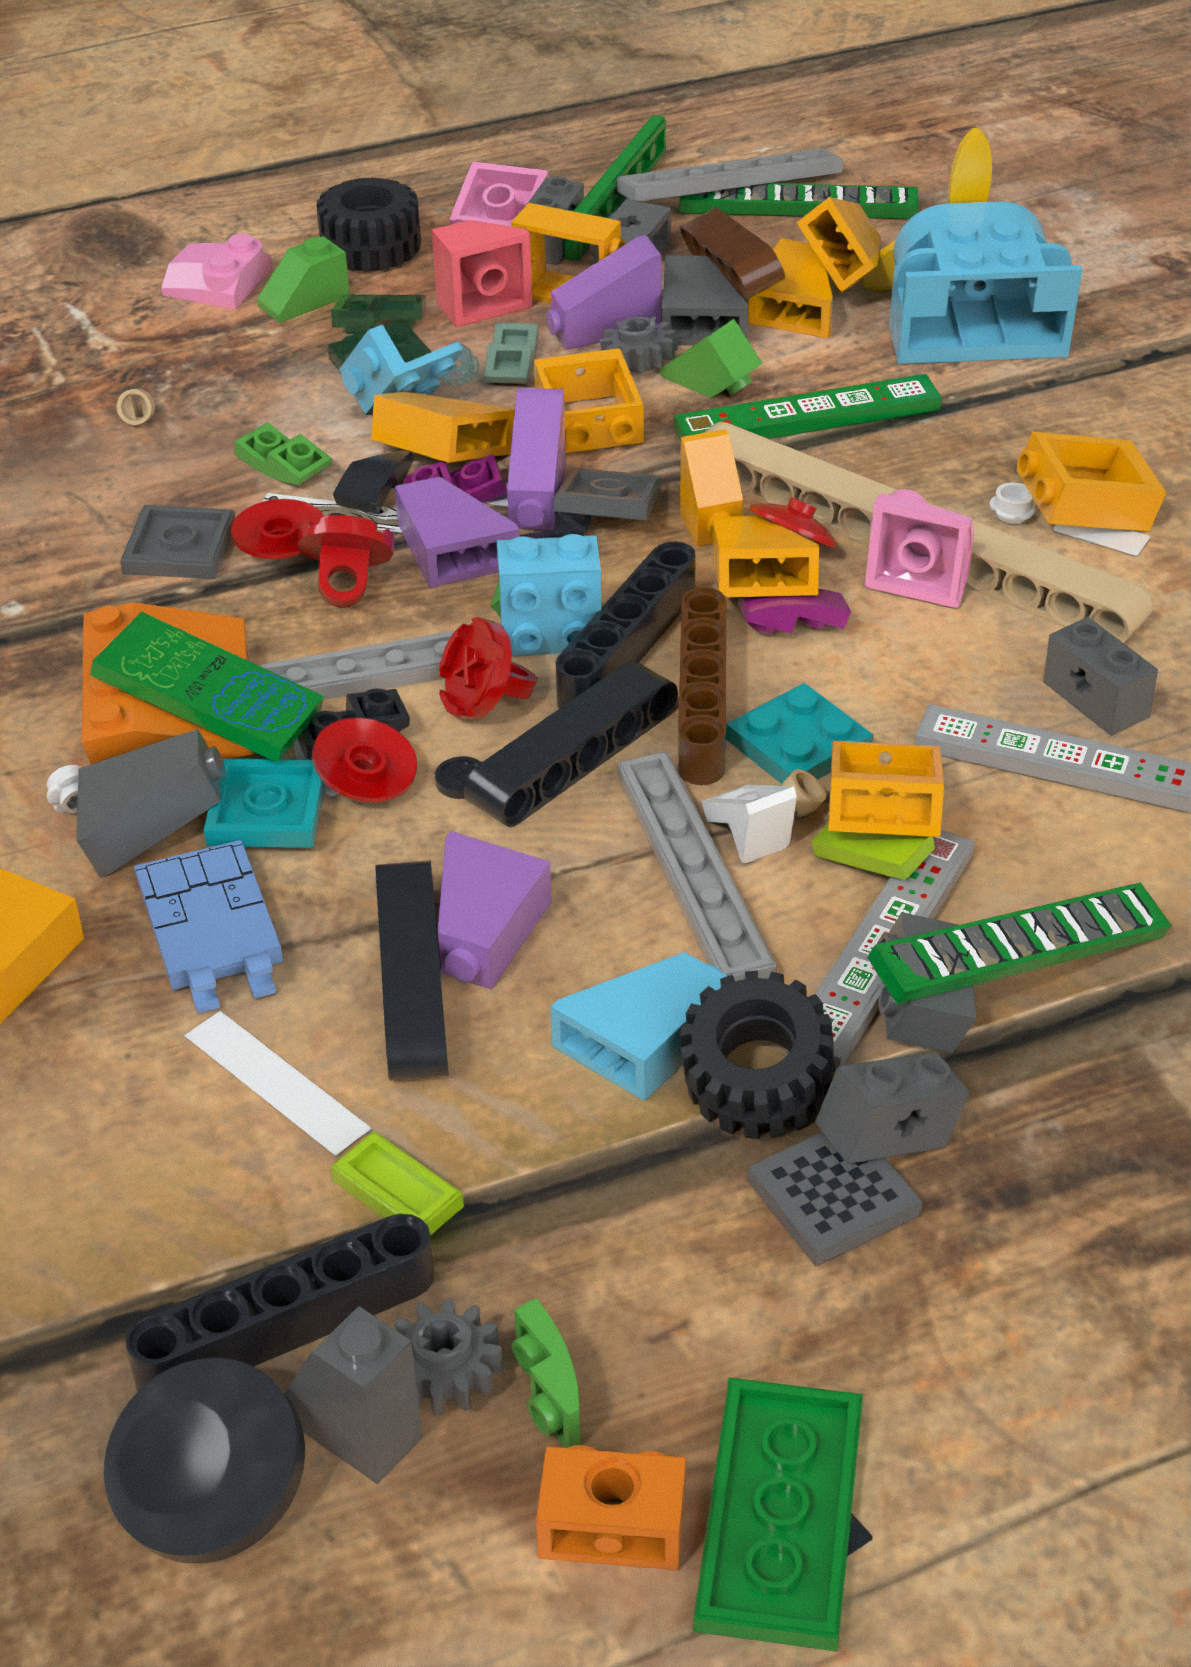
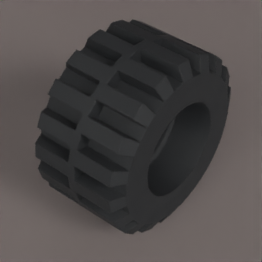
[316,178,421,271]
[680,970,835,1139]

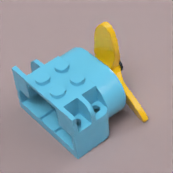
[862,128,1082,364]

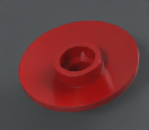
[749,497,838,549]
[231,499,324,559]
[312,718,417,803]

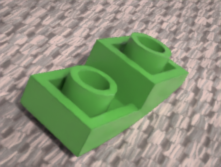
[234,422,332,485]
[512,1298,581,1448]

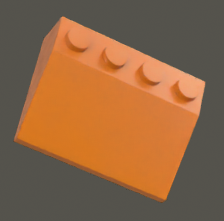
[81,602,254,764]

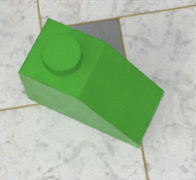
[257,236,350,323]
[658,319,762,398]

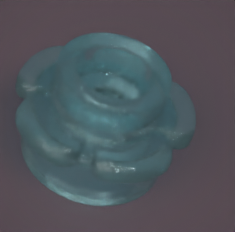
[441,344,479,386]

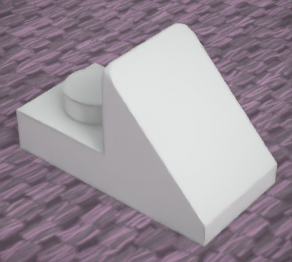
[701,784,797,863]

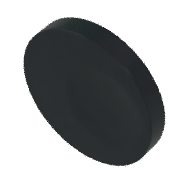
[104,1358,305,1563]

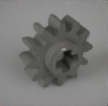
[600,316,678,373]
[394,1298,503,1416]

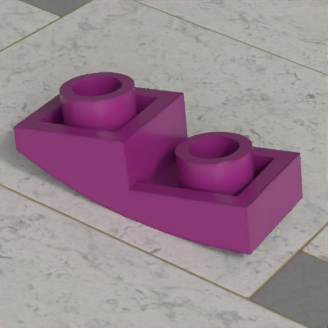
[403,454,507,503]
[737,588,851,634]

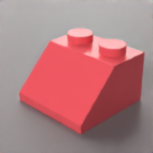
[432,220,532,327]

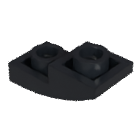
[297,688,410,760]

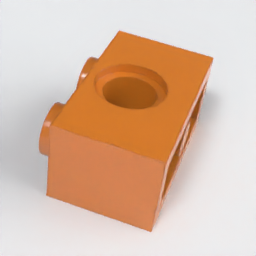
[536,1445,686,1570]

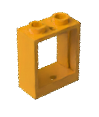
[511,203,625,304]
[534,348,644,453]
[1017,431,1167,532]
[828,741,944,837]

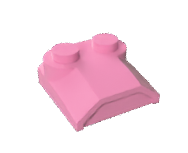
[449,161,549,227]
[161,233,273,310]
[865,489,975,609]

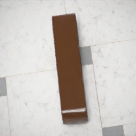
[680,207,785,299]
[678,587,727,785]

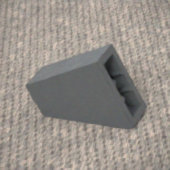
[662,255,748,346]
[77,729,226,877]
[284,1306,422,1485]

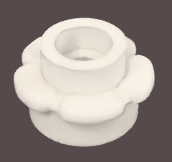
[990,482,1036,524]
[47,765,82,814]

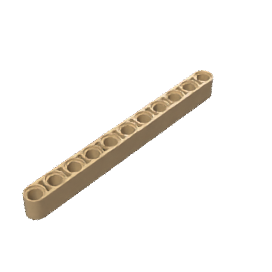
[704,422,1153,643]

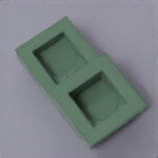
[484,323,539,384]

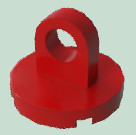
[297,515,395,608]
[439,617,538,721]

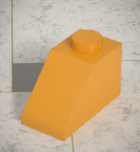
[680,429,743,547]

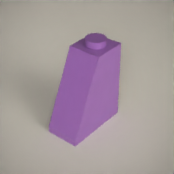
[546,235,661,350]
[507,388,566,530]
[395,477,519,588]
[438,831,552,990]

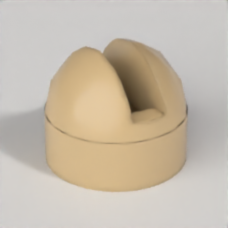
[117,388,155,425]
[781,769,826,817]

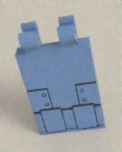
[134,840,283,1014]

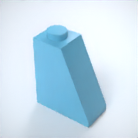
[551,952,727,1101]

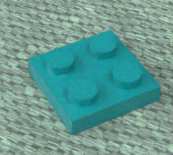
[726,682,873,784]
[204,759,325,848]

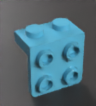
[339,324,464,415]
[497,534,601,656]

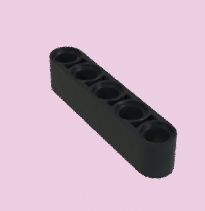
[555,541,696,708]
[464,661,678,827]
[375,860,449,1081]
[125,1213,434,1391]

